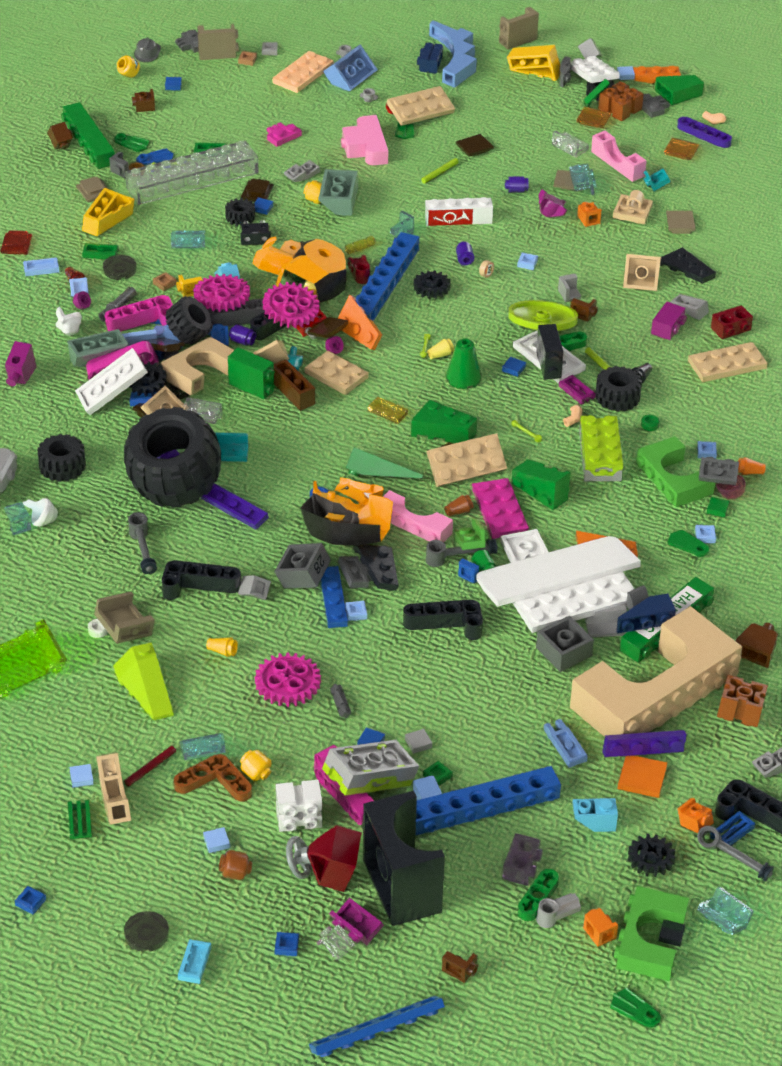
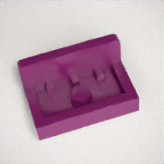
[329,898,384,946]

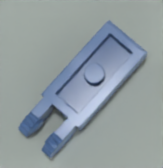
[544,719,588,768]

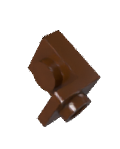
[570,298,598,322]
[442,951,479,983]

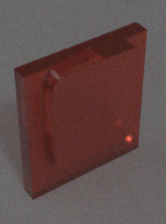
[0,230,32,255]

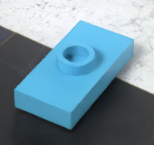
[178,939,211,984]

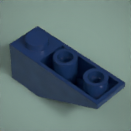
[616,593,676,634]

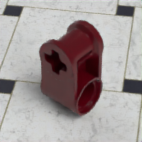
[347,255,370,284]

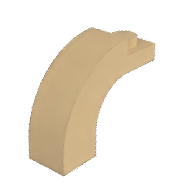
[96,752,131,825]

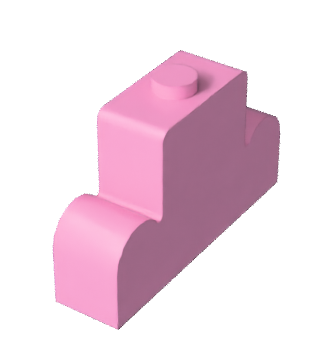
[341,115,388,165]

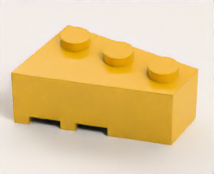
[507,45,560,81]
[82,188,135,236]

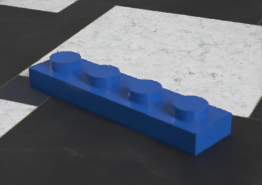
[320,566,348,628]

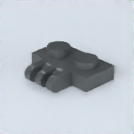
[175,29,198,53]
[642,93,670,118]
[338,556,373,588]

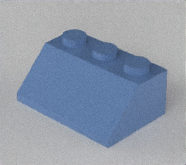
[323,44,378,91]

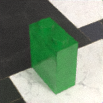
[228,347,275,400]

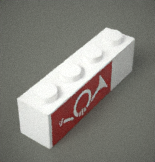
[425,197,493,226]

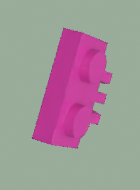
[267,122,302,147]

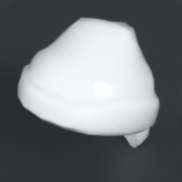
[56,307,82,336]
[23,498,58,527]

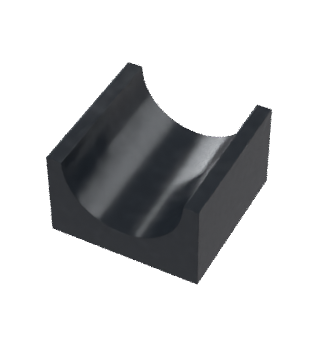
[363,791,445,926]

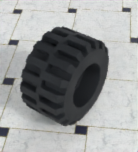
[165,296,213,345]
[595,366,642,412]
[37,434,86,482]

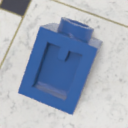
[208,324,229,347]

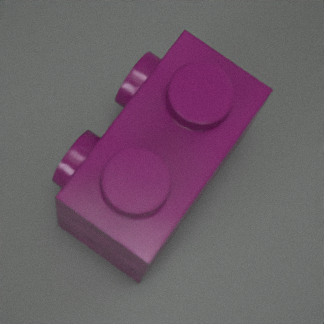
[651,301,687,340]

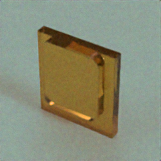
[577,107,611,128]
[664,138,699,160]

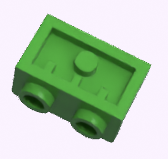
[454,518,488,550]

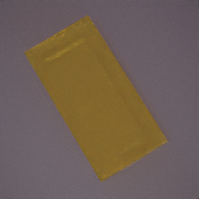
[368,397,408,424]

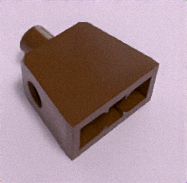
[735,622,778,668]

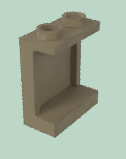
[499,7,539,49]
[197,24,239,60]
[94,591,155,644]

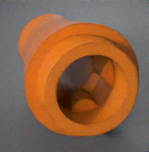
[738,457,766,475]

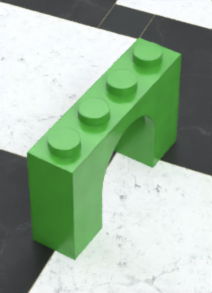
[636,436,715,507]
[614,886,689,981]

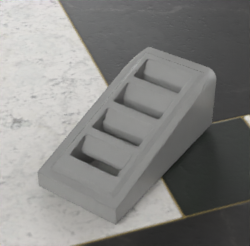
[670,294,709,320]

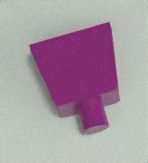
[5,341,37,386]

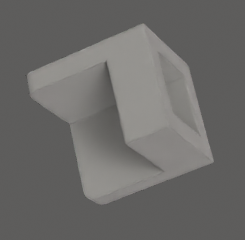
[578,38,602,59]
[558,274,581,302]
[238,575,271,600]

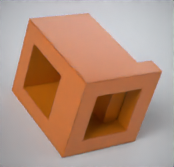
[577,202,602,227]
[677,798,714,833]
[583,908,618,947]

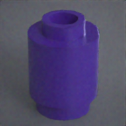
[505,176,529,193]
[456,241,474,265]
[229,324,256,346]

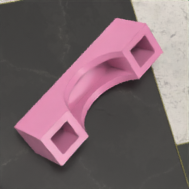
[591,131,647,182]
[383,490,453,542]

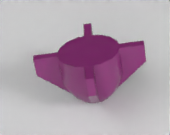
[539,189,567,218]

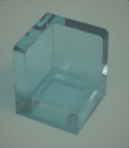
[390,211,414,237]
[4,502,31,535]

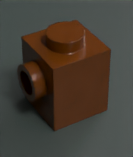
[47,122,73,150]

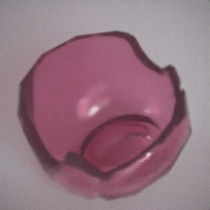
[716,475,746,499]

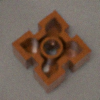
[598,81,644,121]
[717,675,768,727]

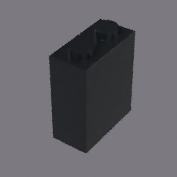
[536,324,563,380]

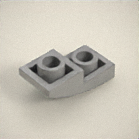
[284,160,321,182]
[752,748,782,778]

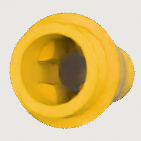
[206,637,238,657]

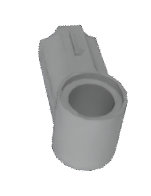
[536,893,581,928]

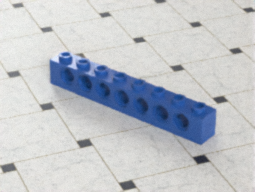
[356,232,420,321]
[415,766,561,836]

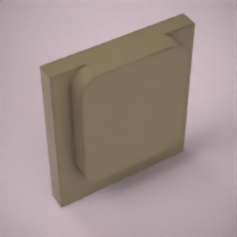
[553,170,586,191]
[76,177,108,202]
[666,211,695,234]

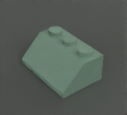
[318,169,358,216]
[67,329,128,367]

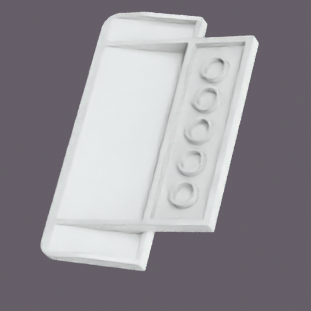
[476,536,641,633]

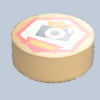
[479,260,494,278]

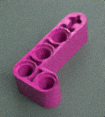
[104,295,173,332]
[86,341,159,380]
[314,745,374,825]

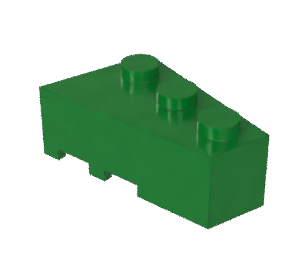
[411,400,477,443]
[512,459,571,510]

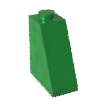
[655,75,704,105]

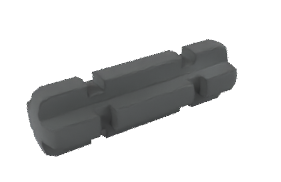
[330,684,351,719]

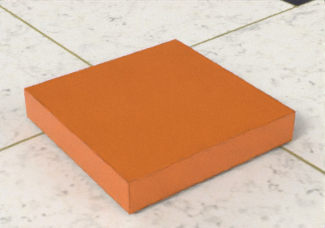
[617,755,667,798]

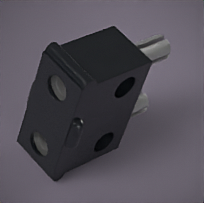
[240,220,271,245]

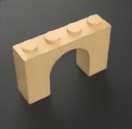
[161,337,234,395]

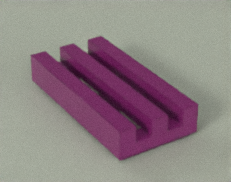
[558,375,596,405]

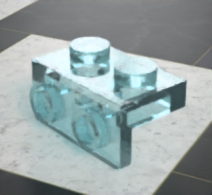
[569,163,597,195]
[171,231,205,248]
[179,733,226,761]
[697,887,754,935]

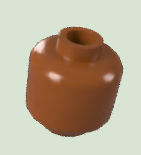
[219,850,252,880]

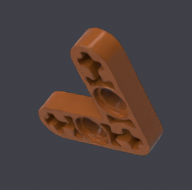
[174,754,252,801]

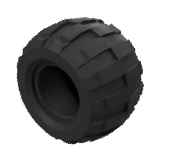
[124,407,222,508]

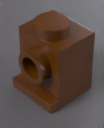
[132,89,155,112]

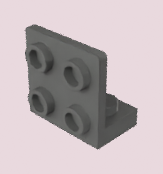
[699,457,739,485]

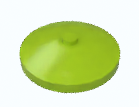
[508,300,578,331]

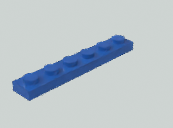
[309,996,445,1057]

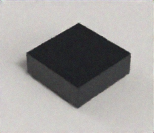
[658,920,685,947]

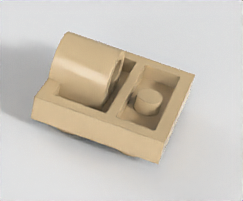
[613,190,653,224]

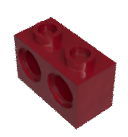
[711,305,753,339]

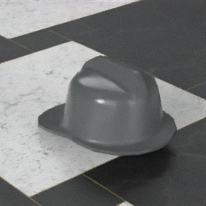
[134,37,161,62]

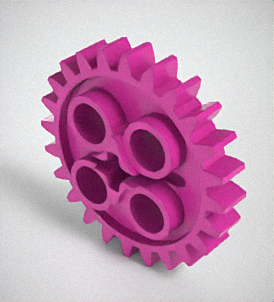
[193,274,250,312]
[263,282,319,328]
[255,652,321,707]

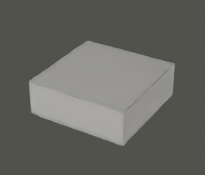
[262,42,278,55]
[405,729,432,754]

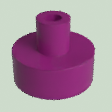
[73,291,91,310]
[325,336,344,354]

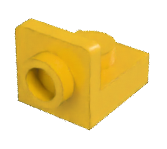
[176,275,203,297]

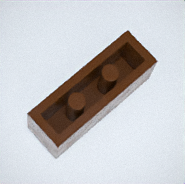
[274,359,315,411]

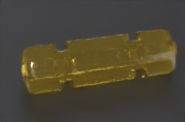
[345,236,376,254]

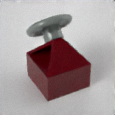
[286,825,362,892]

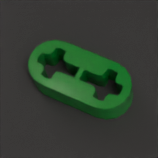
[559,331,588,351]

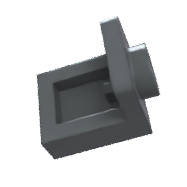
[109,151,129,178]

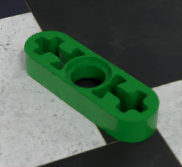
[518,869,559,921]

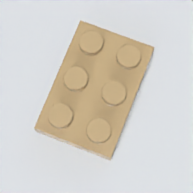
[305,351,368,395]

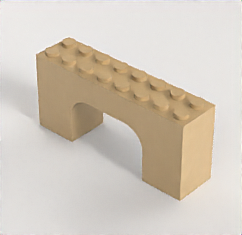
[570,606,742,737]

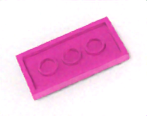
[472,478,529,539]

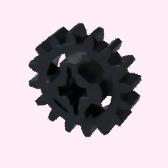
[413,270,450,299]
[129,361,167,397]
[628,834,676,877]

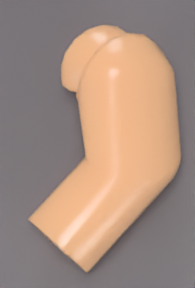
[702,111,726,124]
[563,405,583,427]

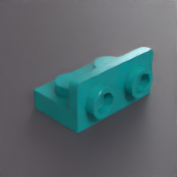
[215,433,249,462]

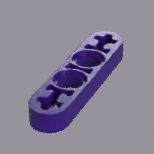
[677,117,732,148]

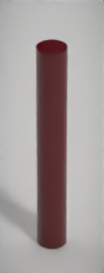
[124,745,176,787]

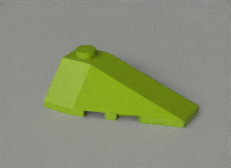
[113,642,174,720]

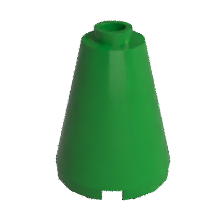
[446,338,482,389]

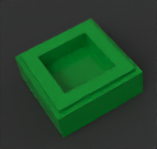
[706,497,730,518]
[423,760,453,786]

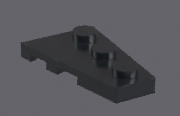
[660,247,716,284]
[353,544,399,591]

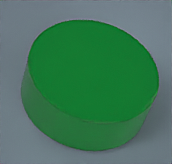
[641,414,660,431]

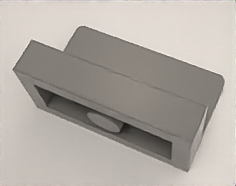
[585,605,627,637]

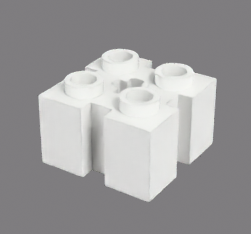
[276,780,322,832]

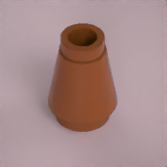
[444,494,474,517]

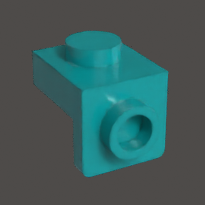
[643,168,671,191]

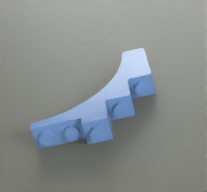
[429,20,477,88]

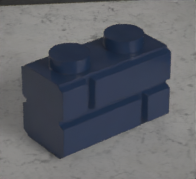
[417,42,443,74]

